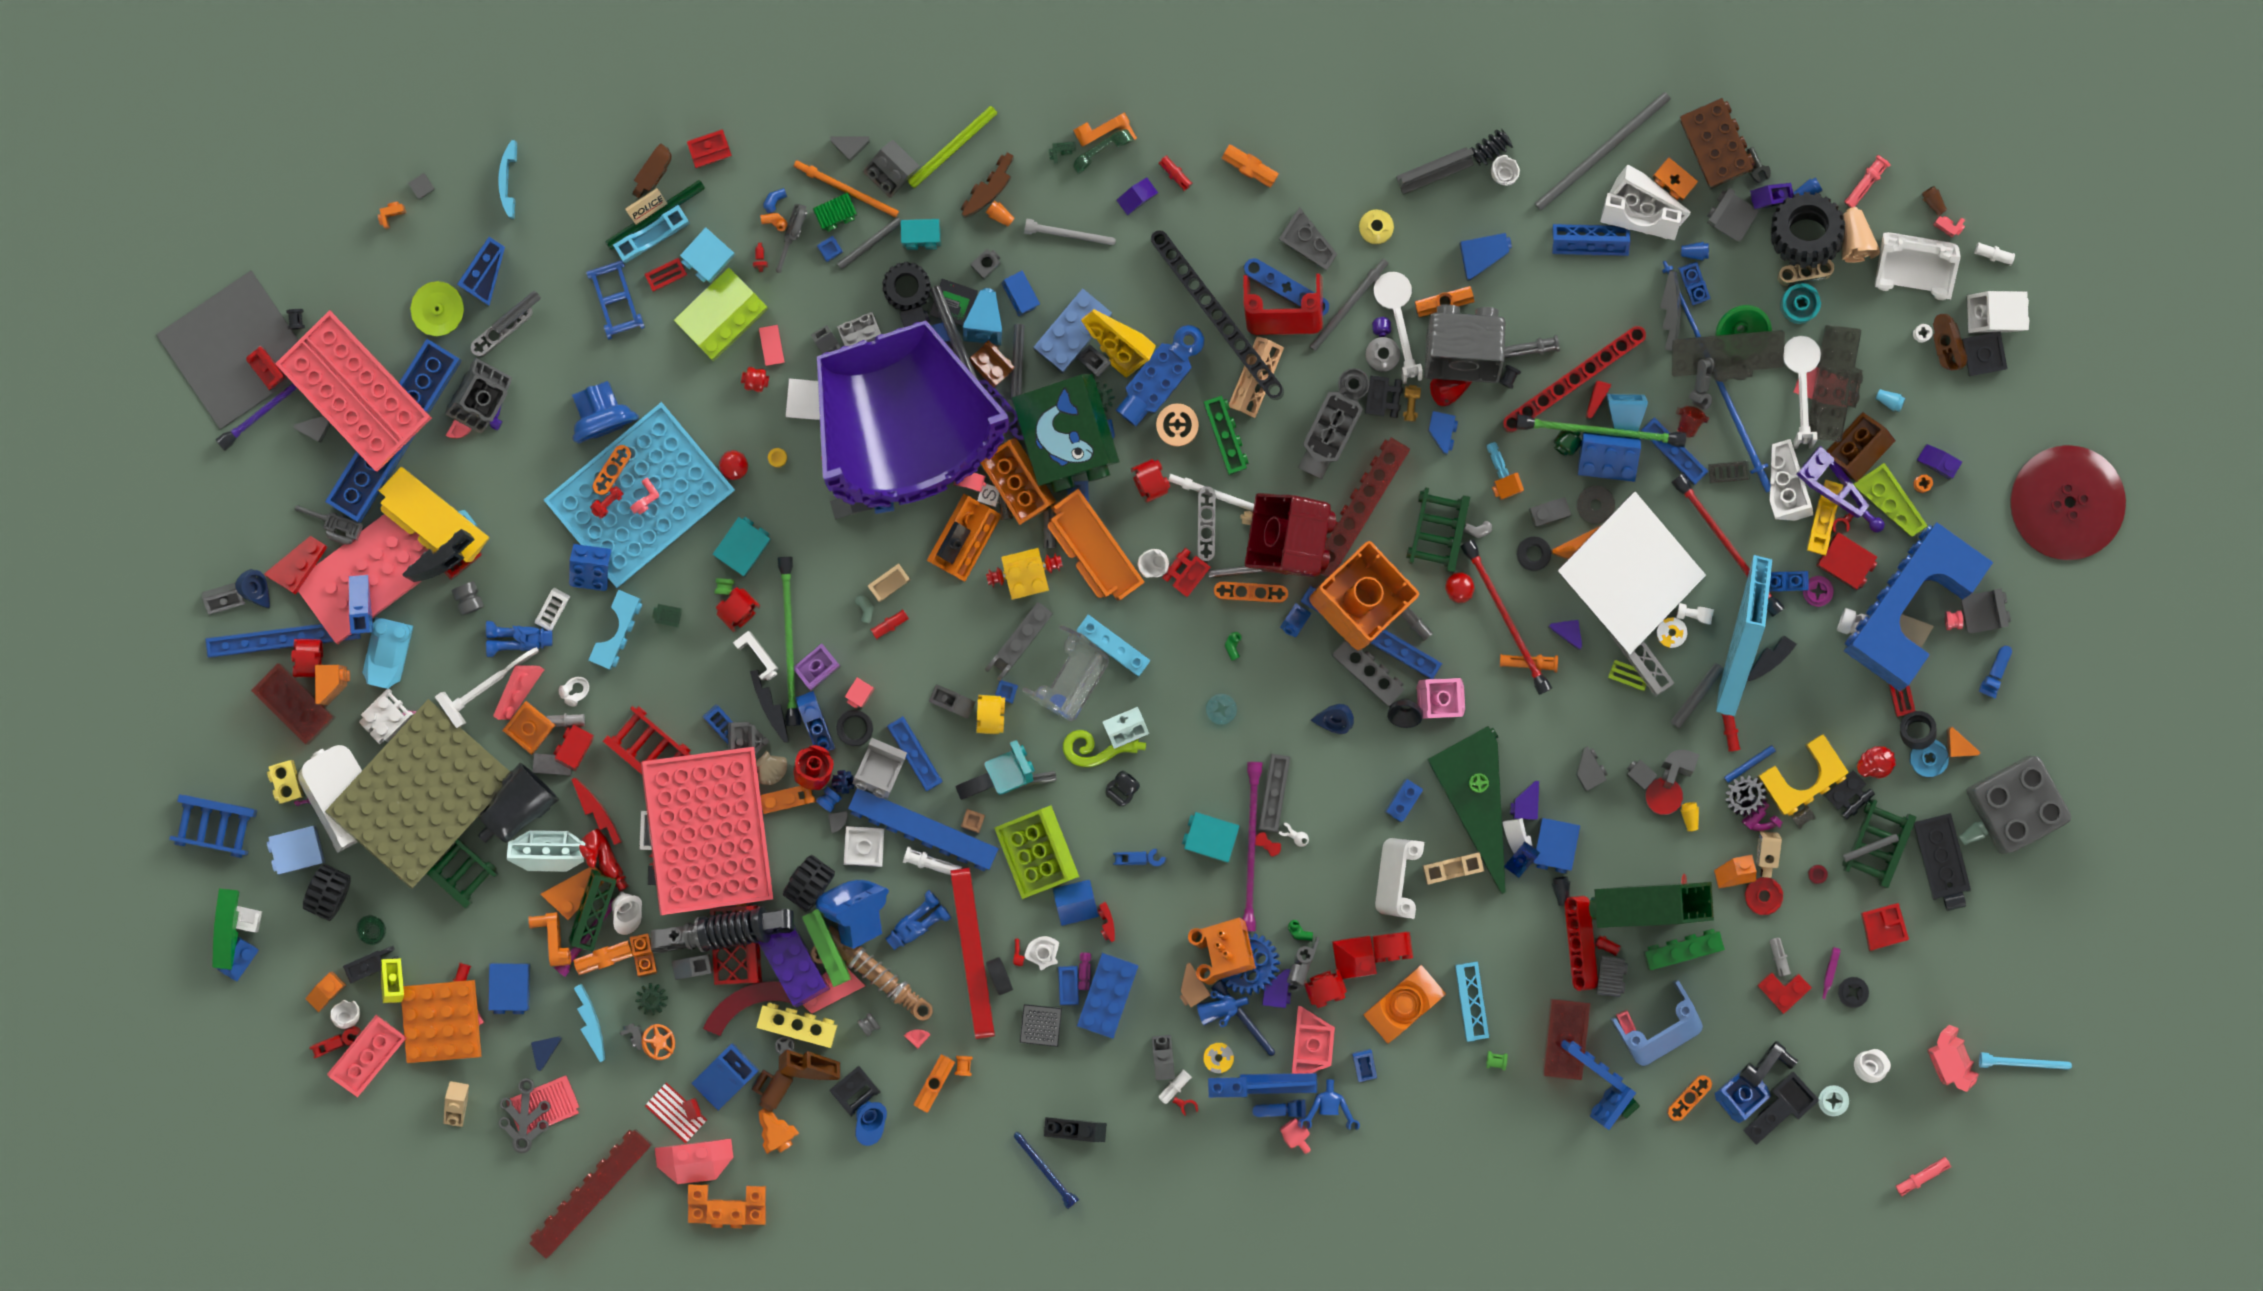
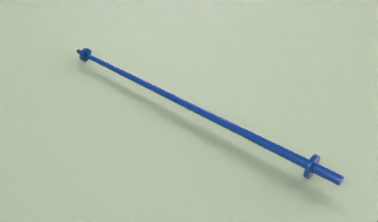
[1662,261,1771,493]

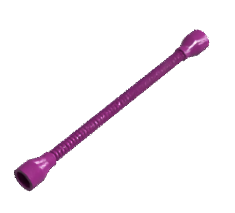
[1242,762,1262,931]

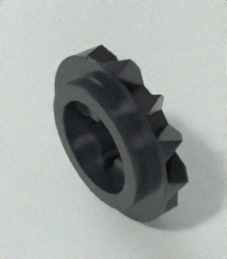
[1838,977,1869,1008]

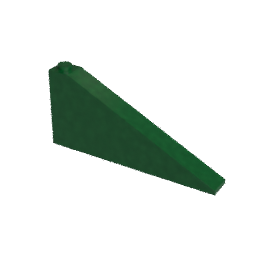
[1427,726,1506,894]

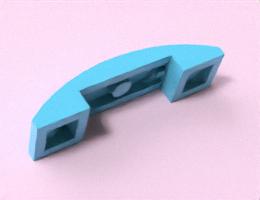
[498,140,517,219]

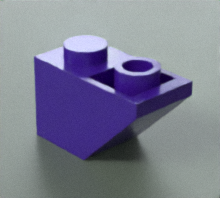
[1262,969,1291,1008]

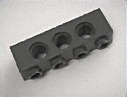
[1332,640,1405,707]

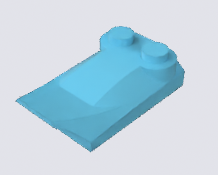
[362,617,414,689]

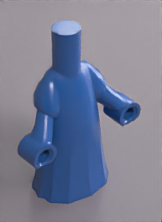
[1197,991,1249,1027]

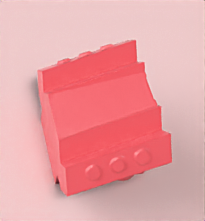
[1927,1025,1979,1092]

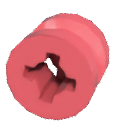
[1945,610,1963,630]

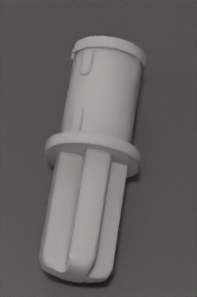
[546,713,585,728]
[1770,937,1791,977]

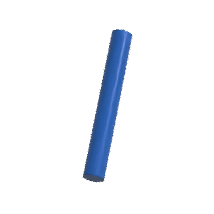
[1724,745,1776,783]

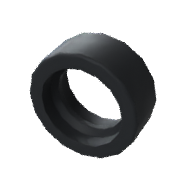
[836,710,873,746]
[1900,711,1937,749]
[955,773,994,800]
[986,957,1013,996]

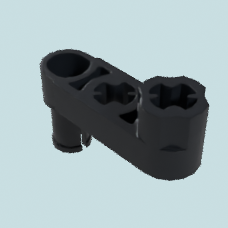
[1739,1041,1798,1088]

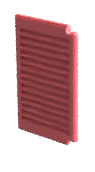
[506,1075,579,1134]

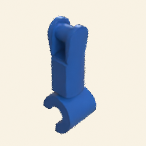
[1979,646,2012,699]
[1113,848,1166,867]
[1252,1099,1306,1118]

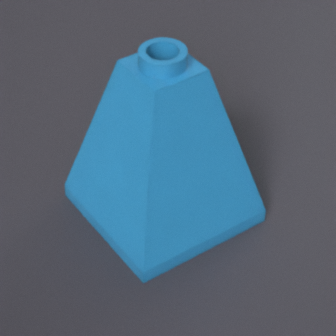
[963,288,1002,345]
[1606,394,1648,432]

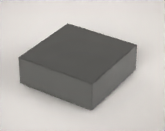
[408,173,435,200]

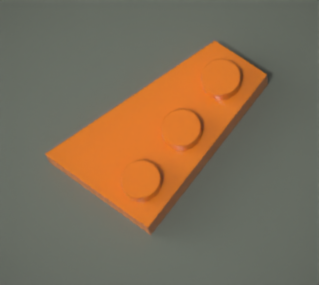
[540,866,605,920]

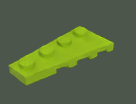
[1853,463,1927,537]

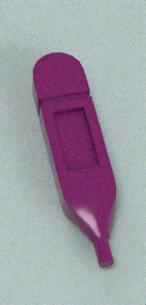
[1822,947,1841,999]

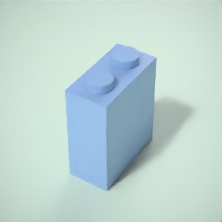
[267,826,325,874]

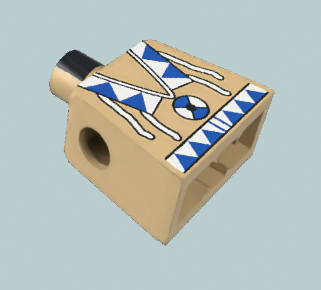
[1756,831,1782,878]

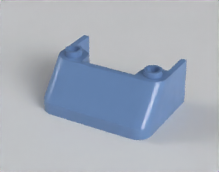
[1610,980,1703,1066]

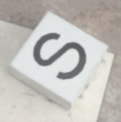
[977,484,1000,507]

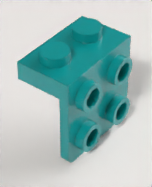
[985,740,1035,795]

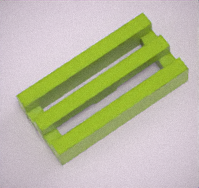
[1608,660,1646,691]

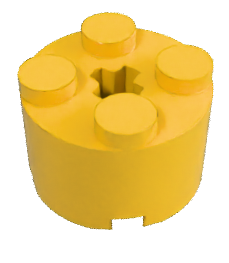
[976,695,1005,734]

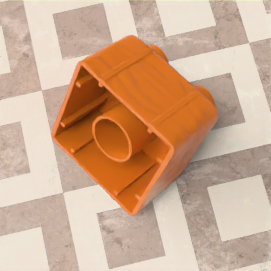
[1309,541,1419,650]

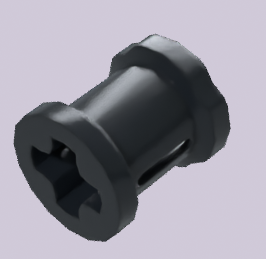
[286,309,305,330]
[1498,364,1521,389]

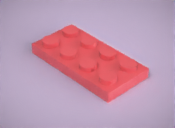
[327,1015,406,1097]

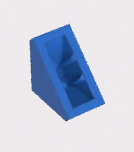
[1352,1049,1377,1082]

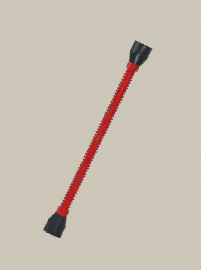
[1671,473,1784,617]
[1460,539,1552,695]

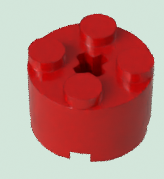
[1131,459,1171,503]
[715,587,760,632]
[291,639,323,678]
[793,745,834,790]
[1372,932,1413,963]
[1304,969,1347,1008]

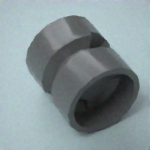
[451,581,484,616]

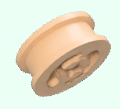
[1156,403,1199,447]

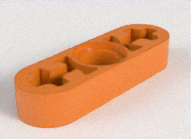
[593,445,632,495]
[1667,1075,1712,1121]

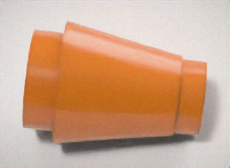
[985,200,1014,227]

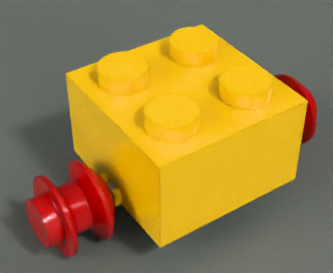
[986,548,1063,600]

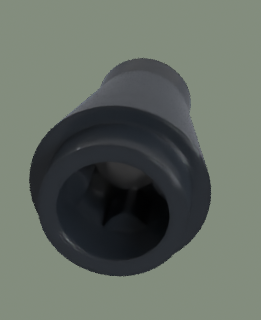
[1552,876,1571,906]

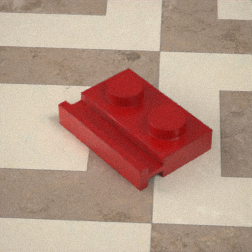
[687,129,732,169]

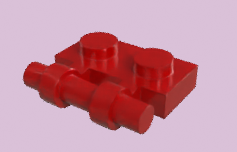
[1162,548,1211,597]

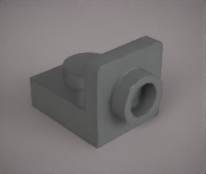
[620,1023,643,1050]

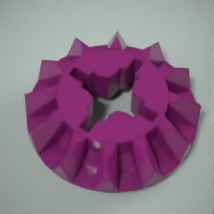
[1803,576,1834,607]

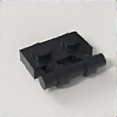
[1365,375,1403,418]
[1825,770,1875,820]

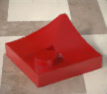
[1861,903,1909,951]

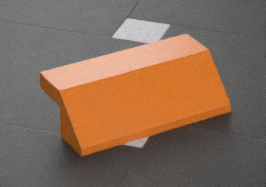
[927,494,1002,582]

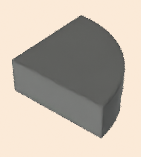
[828,811,848,833]

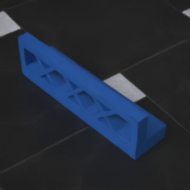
[1552,224,1630,256]

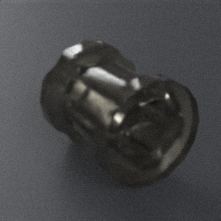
[1790,805,1816,829]

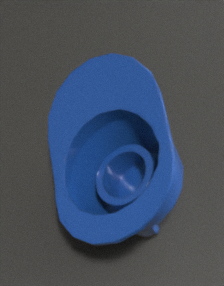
[855,1101,887,1146]

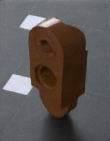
[632,143,672,199]
[1933,314,1967,371]

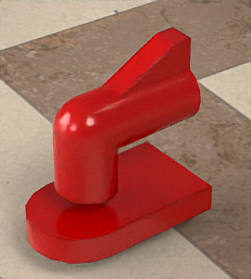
[753,243,768,272]

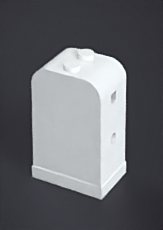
[298,745,362,853]

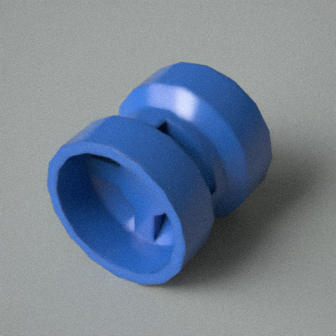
[816,786,842,813]

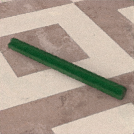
[605,180,705,250]

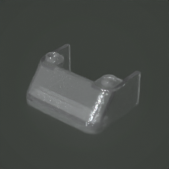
[1022,625,1109,721]

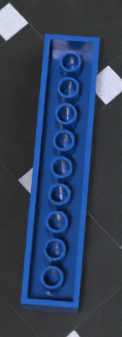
[325,339,462,523]

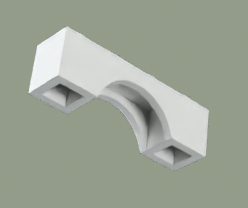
[1600,193,1682,240]

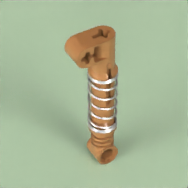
[811,925,933,1020]

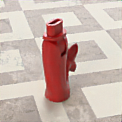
[579,828,629,891]

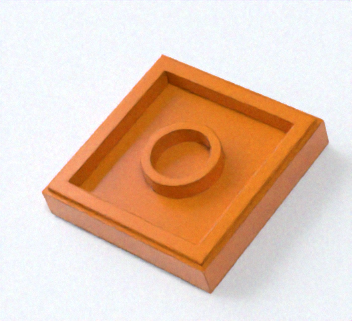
[502,701,556,755]

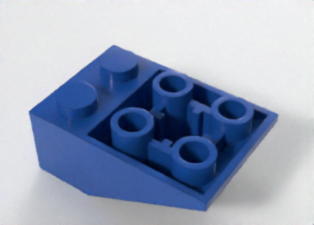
[691,1043,760,1111]

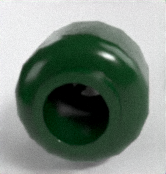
[1554,430,1582,457]

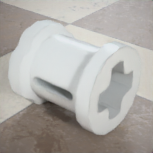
[1913,324,1933,343]

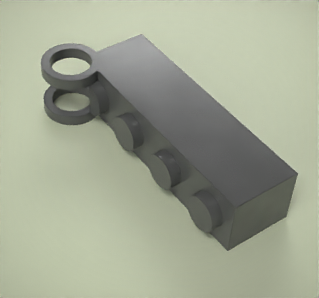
[985,602,1053,681]

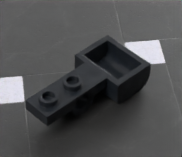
[1743,1071,1819,1145]

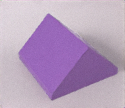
[794,643,841,691]

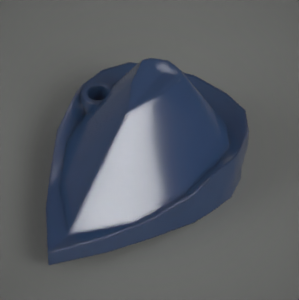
[235,569,270,608]
[1310,704,1354,734]

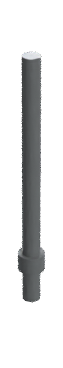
[1310,259,1389,351]

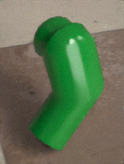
[1225,632,1242,661]
[1288,920,1313,942]

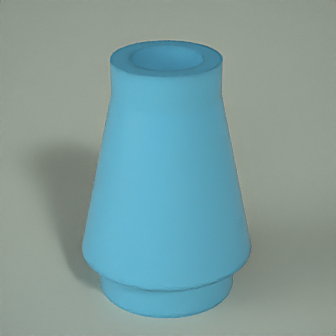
[1876,389,1906,412]

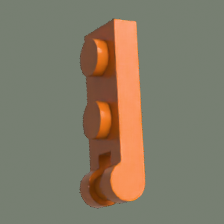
[760,786,816,814]

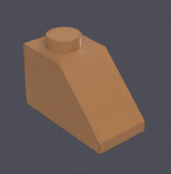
[1180,962,1210,1007]

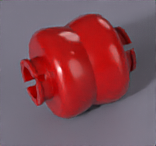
[741,367,769,392]

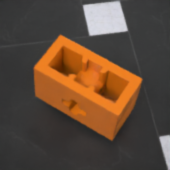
[1653,157,1698,201]

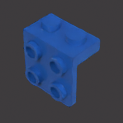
[569,544,612,591]

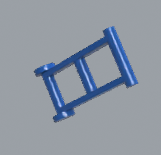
[586,260,645,340]

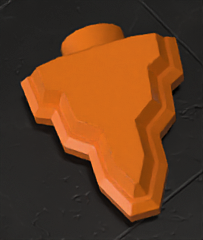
[759,1108,799,1154]

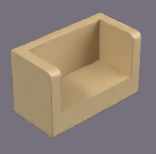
[868,563,910,602]

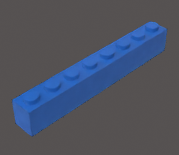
[848,788,999,872]

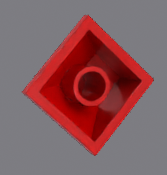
[1332,936,1377,979]

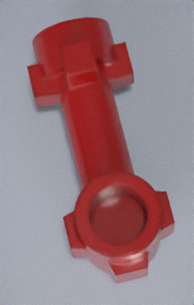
[590,486,624,519]

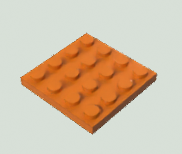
[401,980,482,1063]

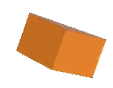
[1947,727,1981,757]

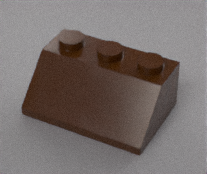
[1827,412,1896,482]

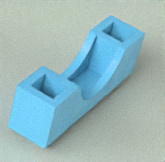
[613,205,690,263]
[589,590,643,670]

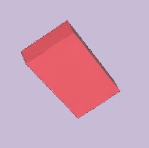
[759,325,785,366]

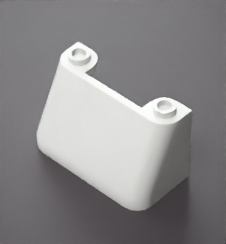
[1875,232,1961,300]
[1375,838,1424,919]

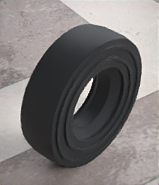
[1517,536,1551,571]

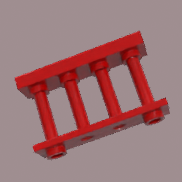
[603,706,691,774]

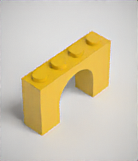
[1757,734,1849,816]

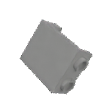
[852,738,907,799]

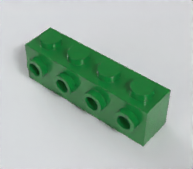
[1203,395,1249,476]
[1643,929,1725,970]

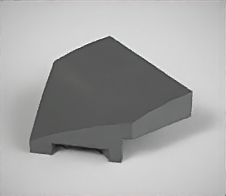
[728,722,769,757]

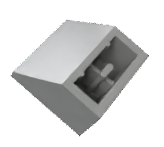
[837,312,881,346]

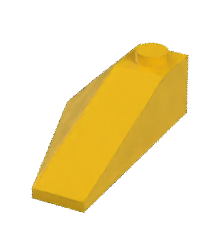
[1081,309,1156,378]

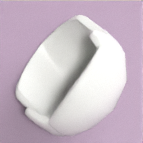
[1491,155,1520,186]
[1137,549,1169,578]
[330,1000,360,1029]

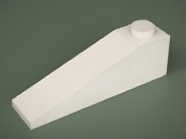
[1770,439,1813,521]

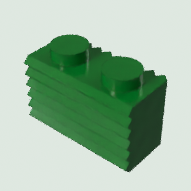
[813,193,858,232]

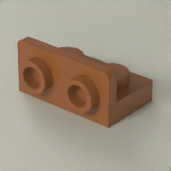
[969,340,1014,388]

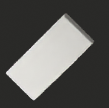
[1502,818,1534,857]

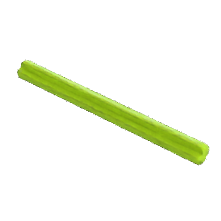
[908,106,997,188]

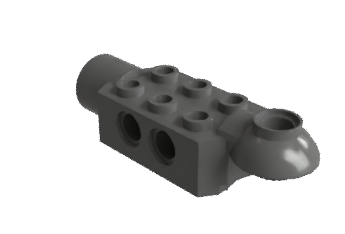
[1298,368,1370,479]

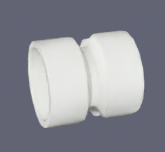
[1837,608,1867,635]

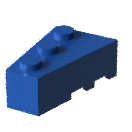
[457,237,505,306]

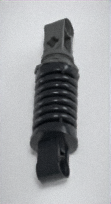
[651,906,794,953]

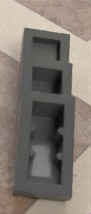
[1660,271,1681,351]

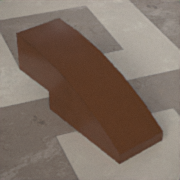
[779,1049,840,1080]

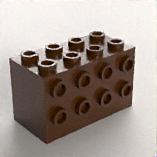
[1680,98,1755,190]

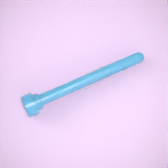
[1979,1052,2072,1069]

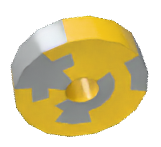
[1203,1043,1234,1073]

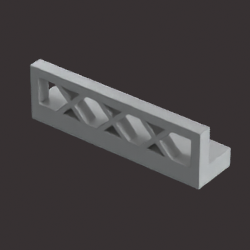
[1610,634,1674,697]

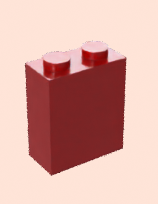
[1816,532,1877,590]

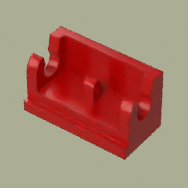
[246,346,287,390]

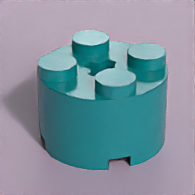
[1780,283,1821,324]

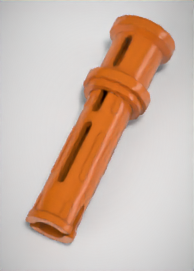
[1500,654,1558,673]

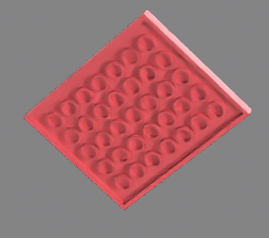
[641,747,773,915]

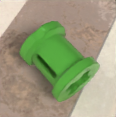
[1486,1051,1508,1071]

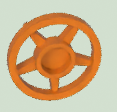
[642,1024,675,1060]

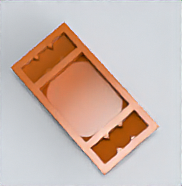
[1363,965,1446,1044]

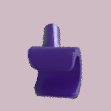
[490,405,503,430]

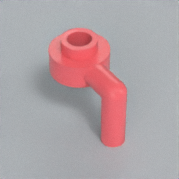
[630,477,659,515]

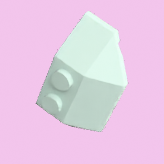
[507,830,585,872]

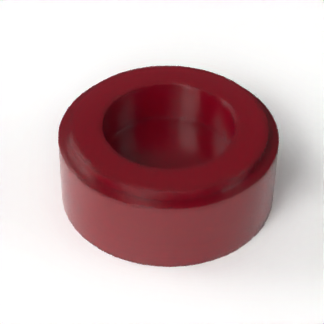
[1808,865,1828,884]

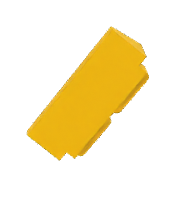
[379,467,490,562]

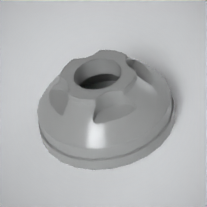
[1366,337,1400,372]

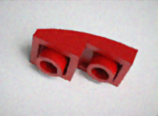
[1097,901,1115,942]

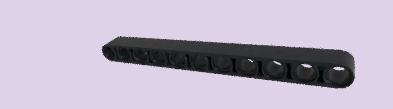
[1151,230,1284,400]

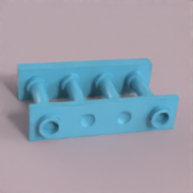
[1077,615,1150,677]

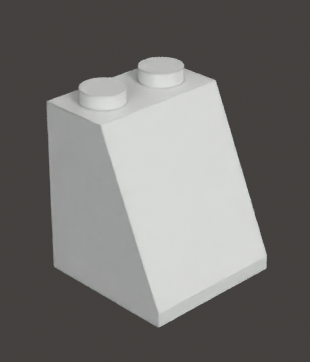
[1967,291,2029,333]

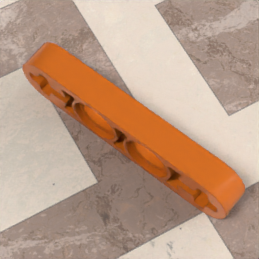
[1214,582,1288,603]

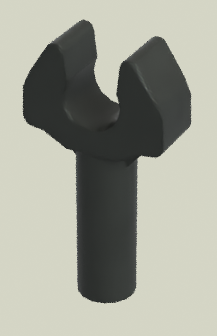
[1747,147,1771,183]

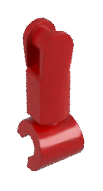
[309,1026,361,1059]

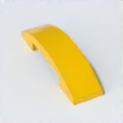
[1807,480,1843,556]

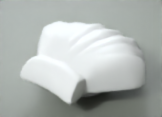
[1025,936,1059,970]

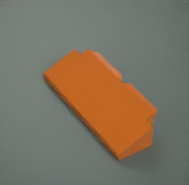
[1047,489,1145,600]

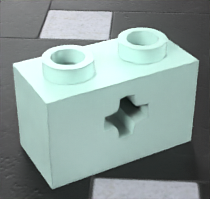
[1103,707,1149,749]

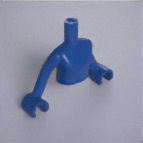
[1298,1079,1360,1130]

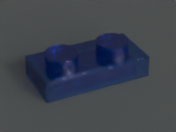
[1504,841,1540,878]

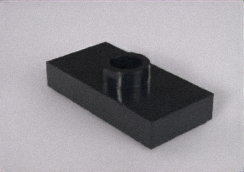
[937,522,971,564]

